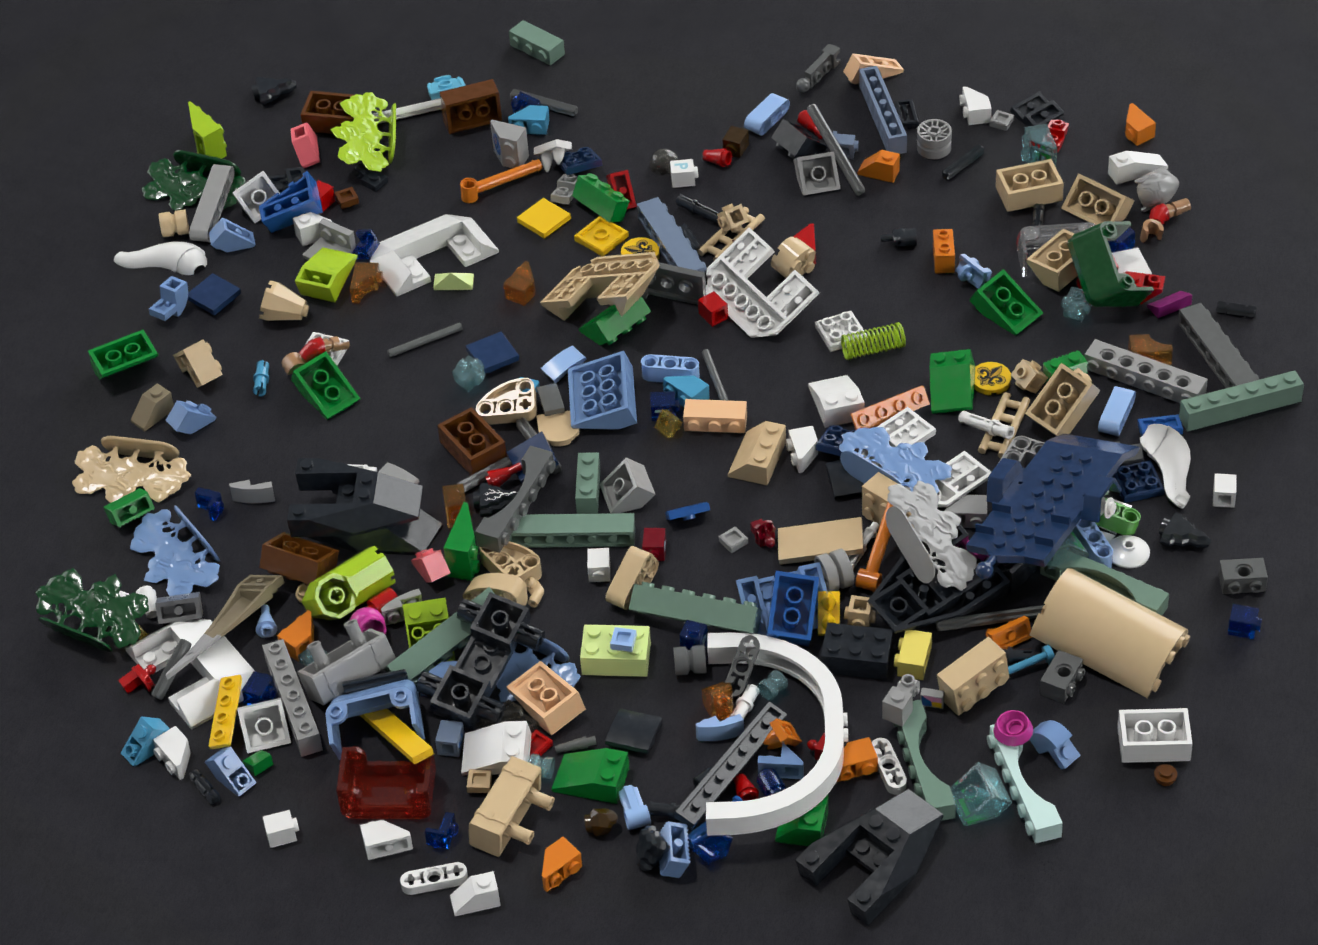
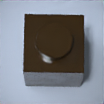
[722,126,749,158]

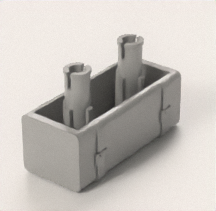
[297,619,396,705]

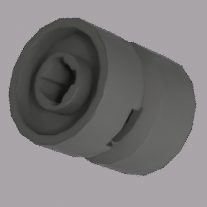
[673,645,706,676]

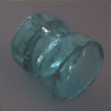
[757,670,788,701]
[528,753,555,780]

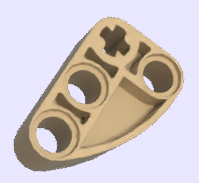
[476,378,537,425]
[479,541,542,582]
[605,546,659,610]
[463,573,528,606]

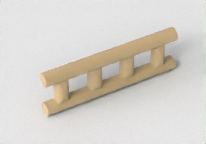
[698,207,765,261]
[978,392,1030,458]

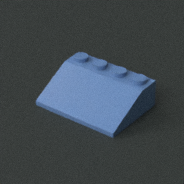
[568,351,637,429]

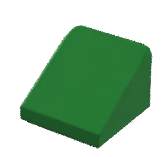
[242,750,274,776]

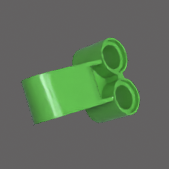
[1095,498,1141,536]

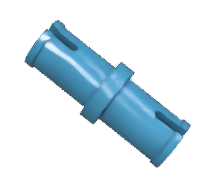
[253,360,269,396]

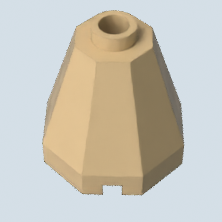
[259,280,309,321]

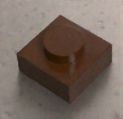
[334,187,359,209]

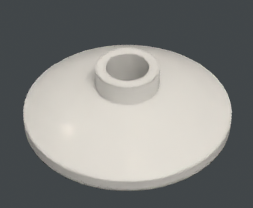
[1109,535,1150,569]

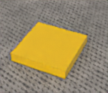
[517,198,571,239]
[574,216,629,256]

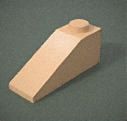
[843,53,904,84]

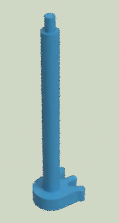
[1008,645,1055,674]

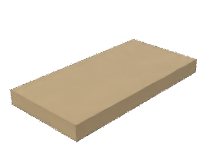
[778,517,864,565]

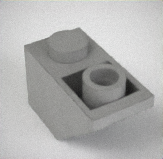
[944,495,987,528]

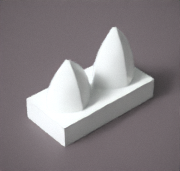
[534,139,572,173]

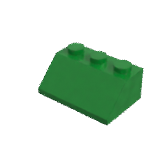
[579,296,651,345]
[88,330,158,379]

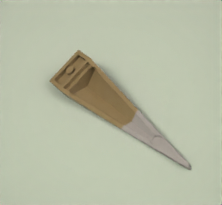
[166,575,285,680]

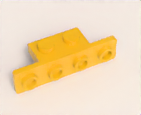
[209,675,242,749]

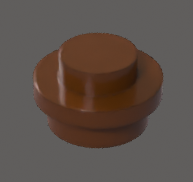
[1154,764,1177,786]

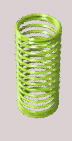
[841,322,906,360]

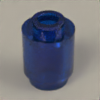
[756,769,786,797]

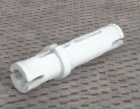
[958,411,1015,439]

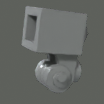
[882,674,920,727]

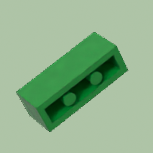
[572,173,630,222]

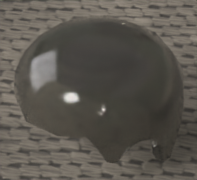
[649,148,679,175]

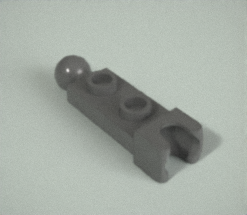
[796,44,841,93]

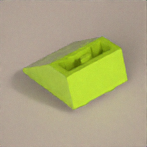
[188,101,227,159]
[295,247,358,302]
[402,598,455,664]

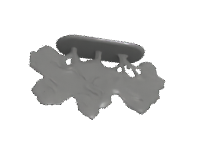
[886,481,977,591]

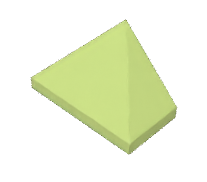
[433,273,474,290]

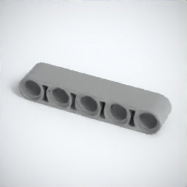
[189,164,234,242]

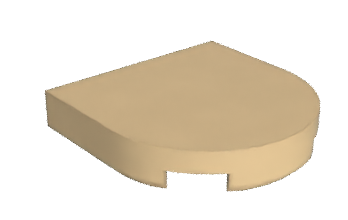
[536,411,580,446]

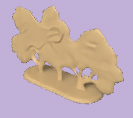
[72,436,191,503]

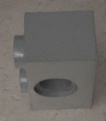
[1218,558,1268,594]
[1040,650,1085,704]

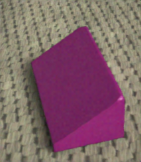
[1147,291,1192,318]

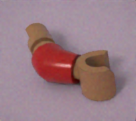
[1140,198,1191,242]
[282,336,350,375]

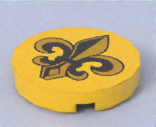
[621,237,660,259]
[974,362,1011,395]

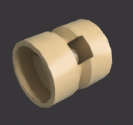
[159,209,189,237]

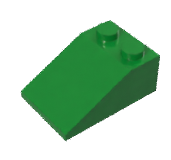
[969,269,1043,336]
[930,349,975,414]
[291,351,361,420]
[444,502,480,581]
[552,748,629,804]

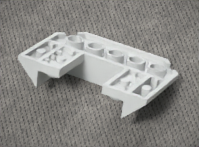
[370,214,499,297]
[706,228,820,338]
[861,407,991,507]
[125,619,256,730]

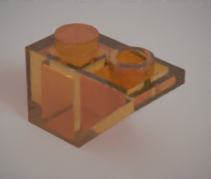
[503,261,536,306]
[442,483,466,528]
[702,682,733,720]

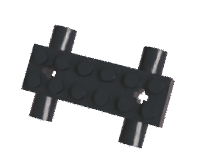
[417,592,545,729]

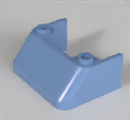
[325,680,425,760]

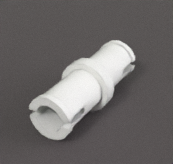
[730,684,760,719]

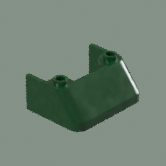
[1068,221,1154,307]

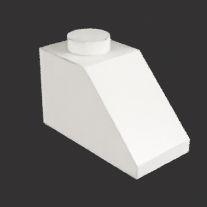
[293,212,332,246]
[360,820,413,860]
[450,871,500,916]

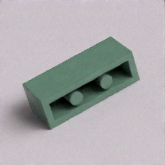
[509,20,565,66]
[575,453,600,514]

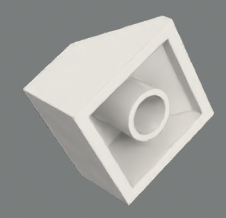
[237,698,291,753]

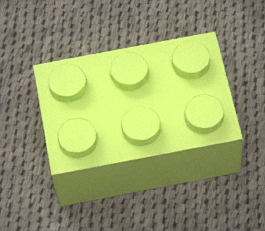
[580,625,651,677]

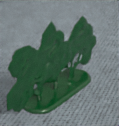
[142,150,246,211]
[35,568,149,652]

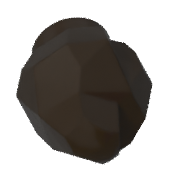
[584,808,618,836]

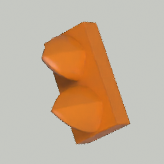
[986,615,1032,649]
[764,718,802,749]

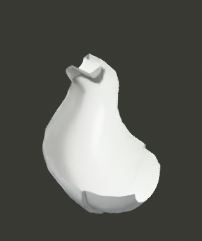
[114,241,207,275]
[1140,424,1191,509]

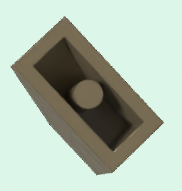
[131,383,174,431]

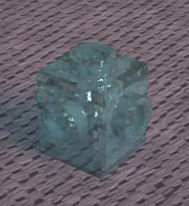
[1061,287,1092,321]
[452,355,485,392]

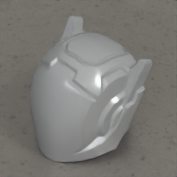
[1135,170,1179,212]

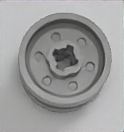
[917,119,952,159]
[814,548,854,591]

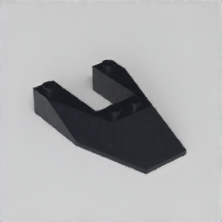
[287,458,423,537]
[308,462,443,555]
[868,525,1011,634]
[796,789,944,925]

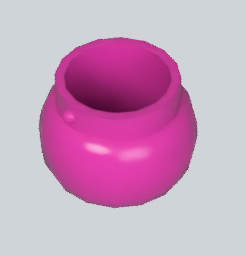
[350,607,386,634]

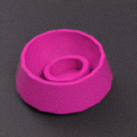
[993,710,1033,746]

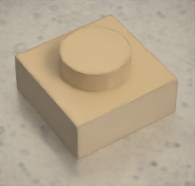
[467,769,492,793]

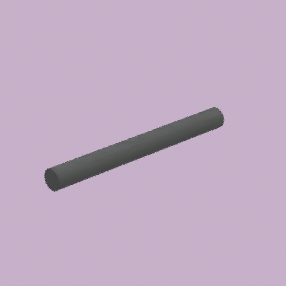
[387,322,463,357]
[702,349,729,401]

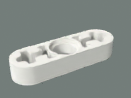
[872,738,907,795]
[400,862,468,895]

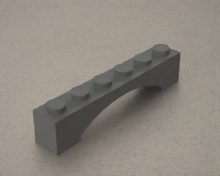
[475,445,556,553]

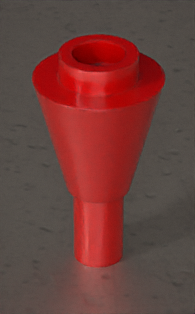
[797,110,823,139]
[485,462,522,487]

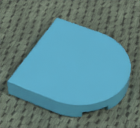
[427,75,466,100]

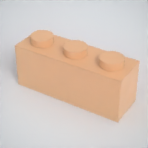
[683,399,747,433]

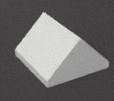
[232,171,280,223]

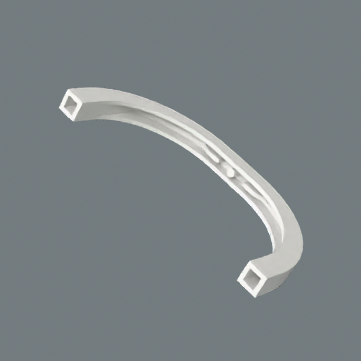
[706,633,848,836]

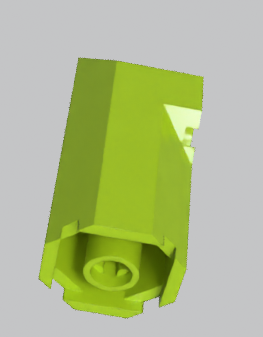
[301,546,396,620]

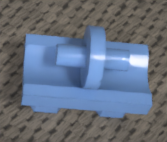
[955,254,992,289]

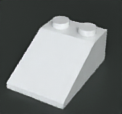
[808,375,864,428]
[461,721,532,775]

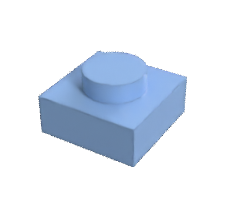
[610,627,637,652]

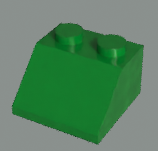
[775,795,828,846]

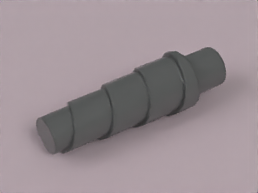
[555,736,597,754]

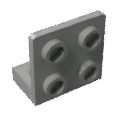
[303,218,356,260]

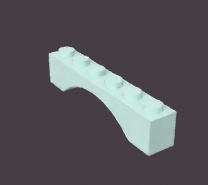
[987,725,1063,844]

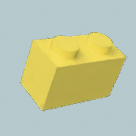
[894,630,932,680]

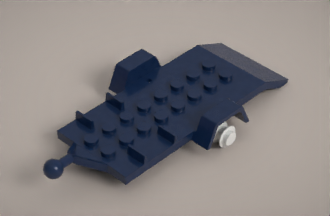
[966,434,1139,579]

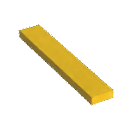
[360,709,434,764]

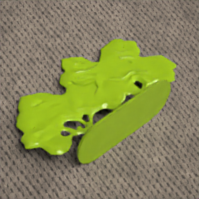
[330,92,396,172]

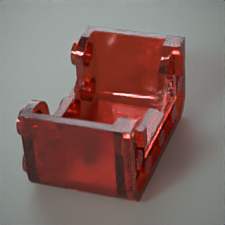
[336,747,436,819]

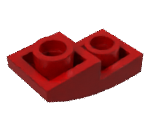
[1040,119,1069,152]

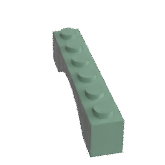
[1040,546,1169,615]
[893,700,956,820]

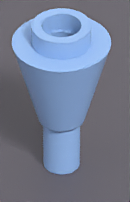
[256,604,277,638]

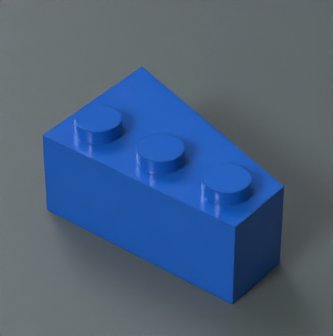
[259,171,323,233]

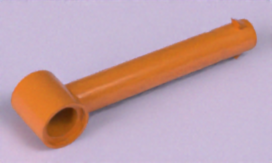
[460,159,543,203]
[855,502,893,592]

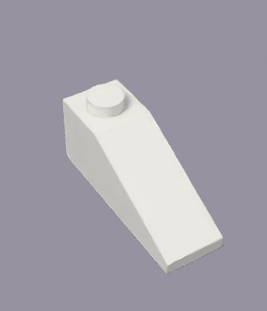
[1108,151,1168,185]

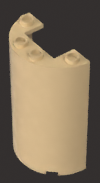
[1030,568,1191,698]

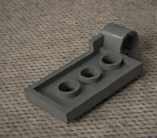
[642,262,706,305]

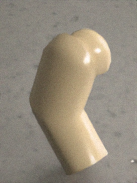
[525,577,544,608]

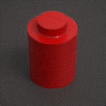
[367,588,398,614]

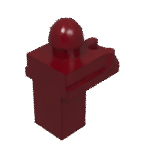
[750,518,776,548]

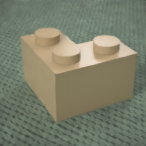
[173,339,223,388]

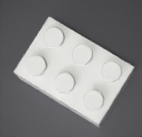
[1118,708,1192,763]

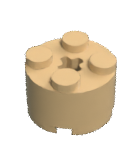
[771,237,816,278]

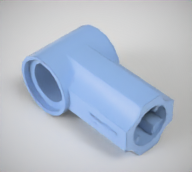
[619,785,651,830]

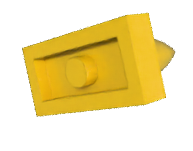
[818,591,840,636]

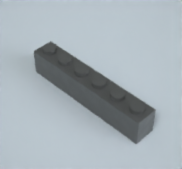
[1178,303,1260,388]

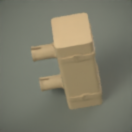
[469,756,555,857]

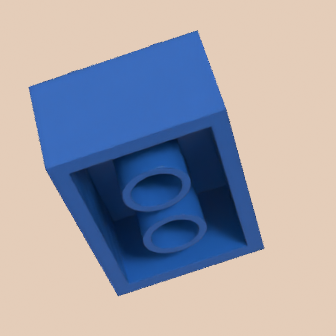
[766,571,819,646]

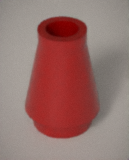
[703,148,732,167]
[734,774,759,801]

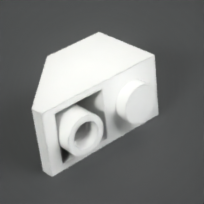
[959,87,992,125]
[786,426,818,473]
[153,726,191,780]

